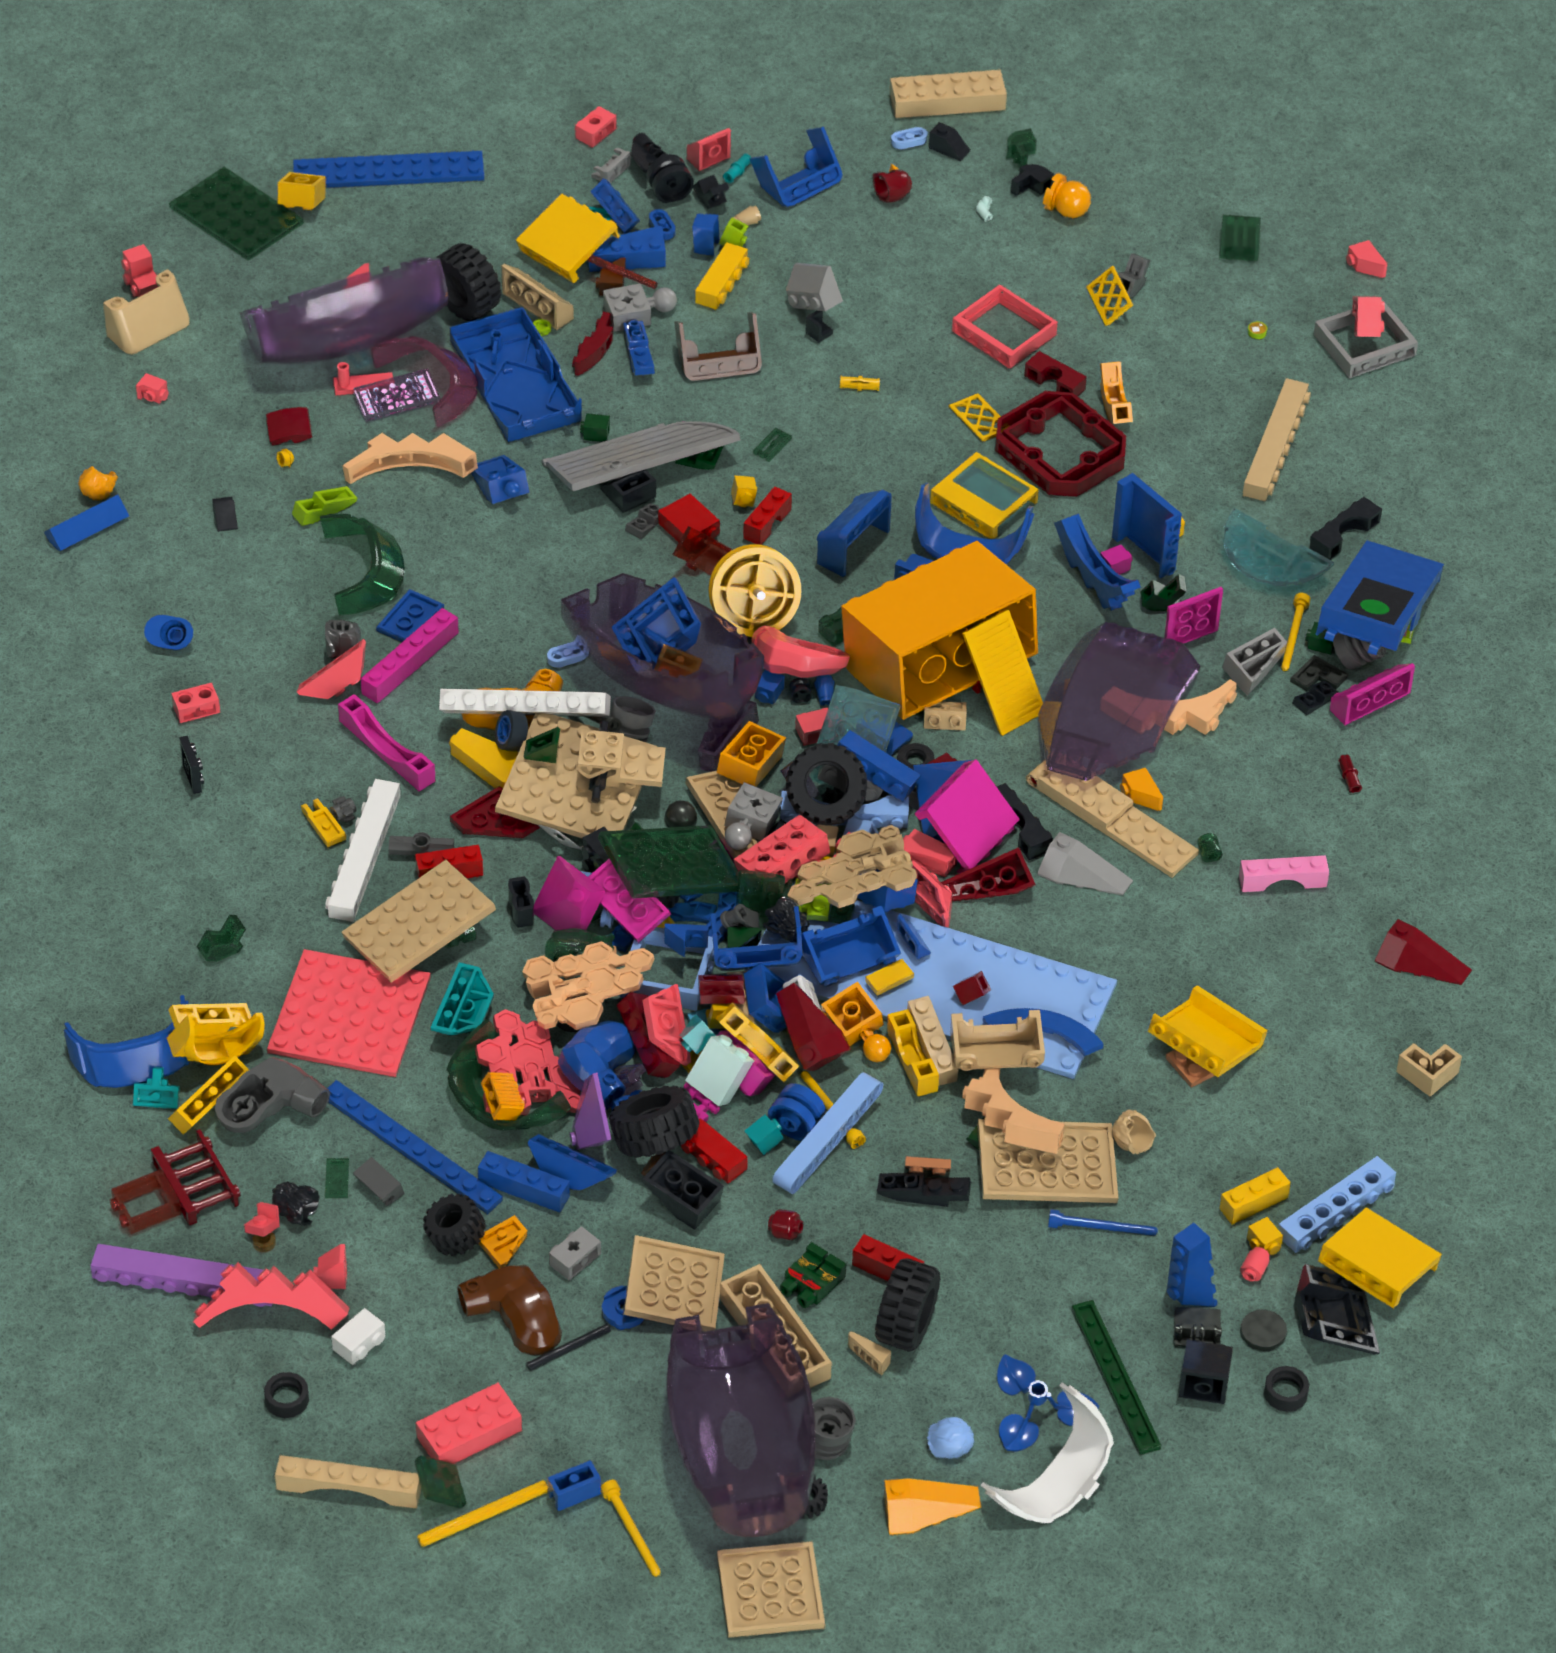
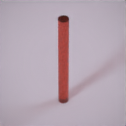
[588,255,658,289]

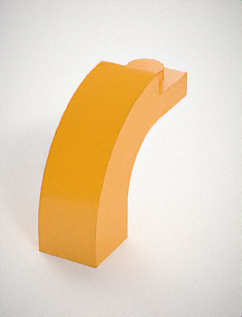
[1100,361,1133,424]

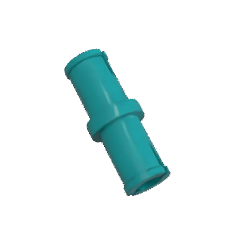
[723,153,751,183]

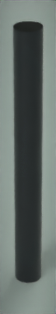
[526,1323,611,1371]

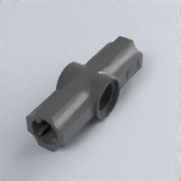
[389,832,455,858]

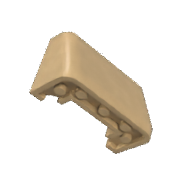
[103,269,190,354]
[950,1010,1045,1071]

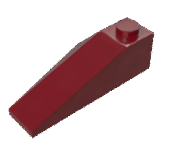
[941,847,1036,901]
[1375,919,1472,985]
[776,983,851,1071]

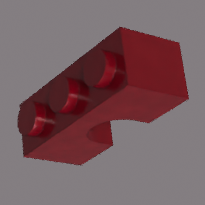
[1024,351,1087,396]

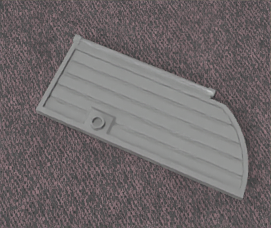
[542,421,740,491]

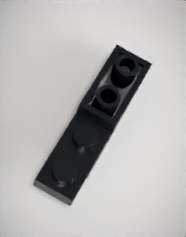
[877,1172,971,1207]

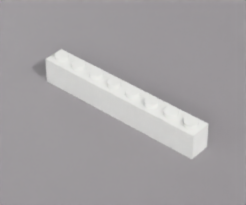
[439,689,611,717]
[325,779,400,922]

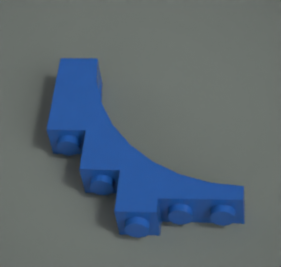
[1054,514,1141,611]

